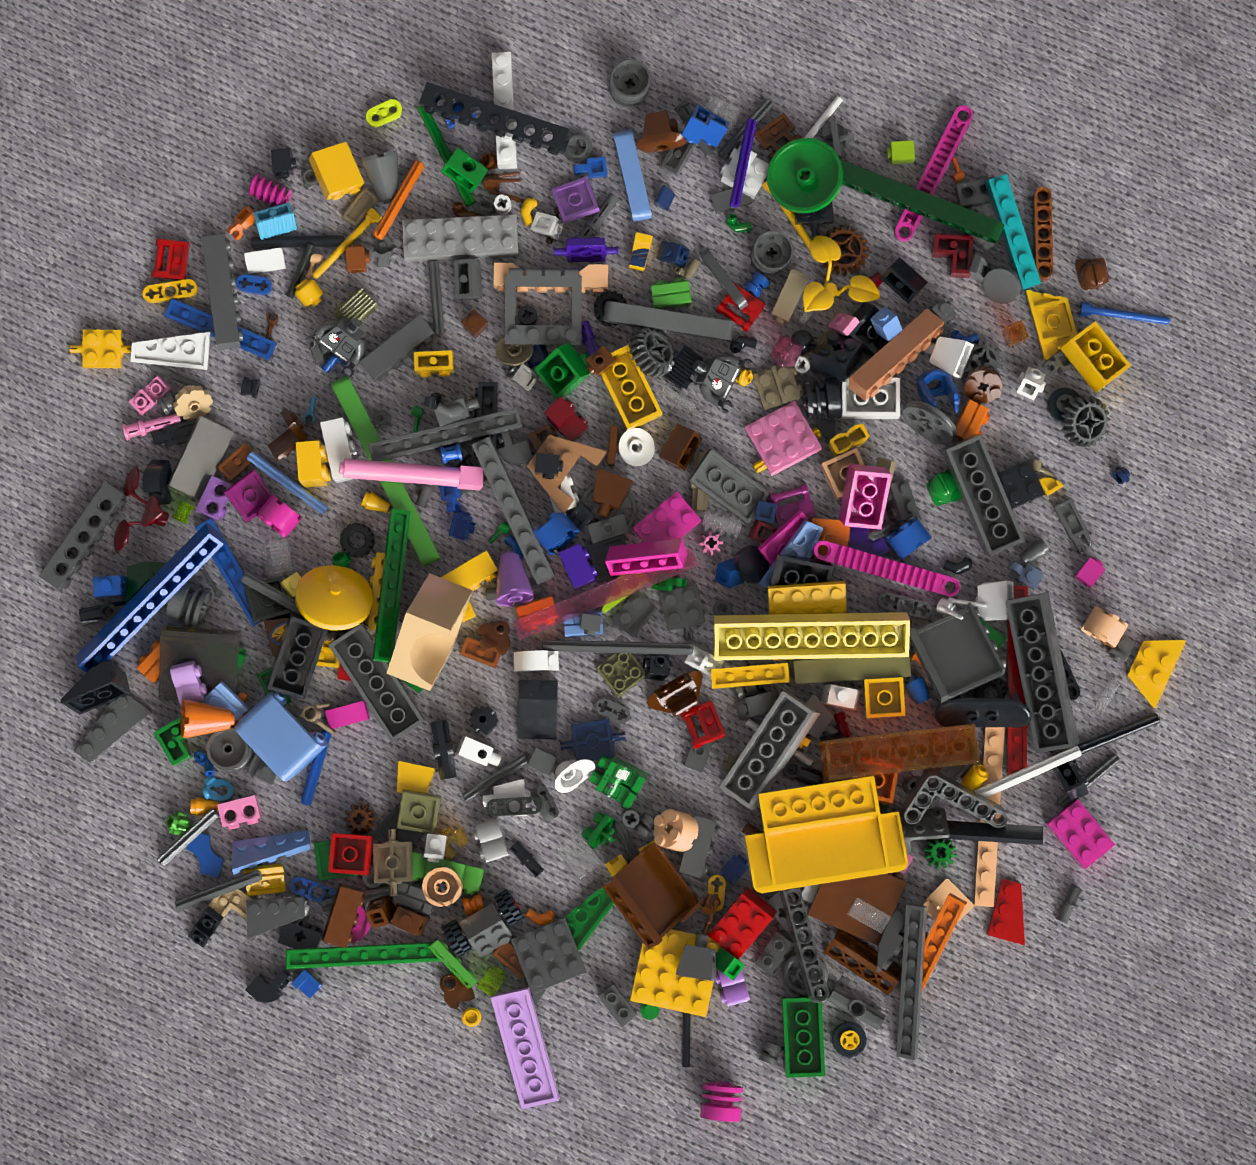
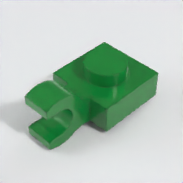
[651,570,687,591]

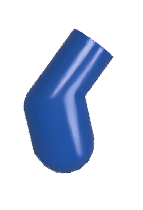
[951,330,979,344]
[321,354,347,373]

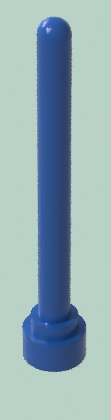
[1079,301,1170,324]

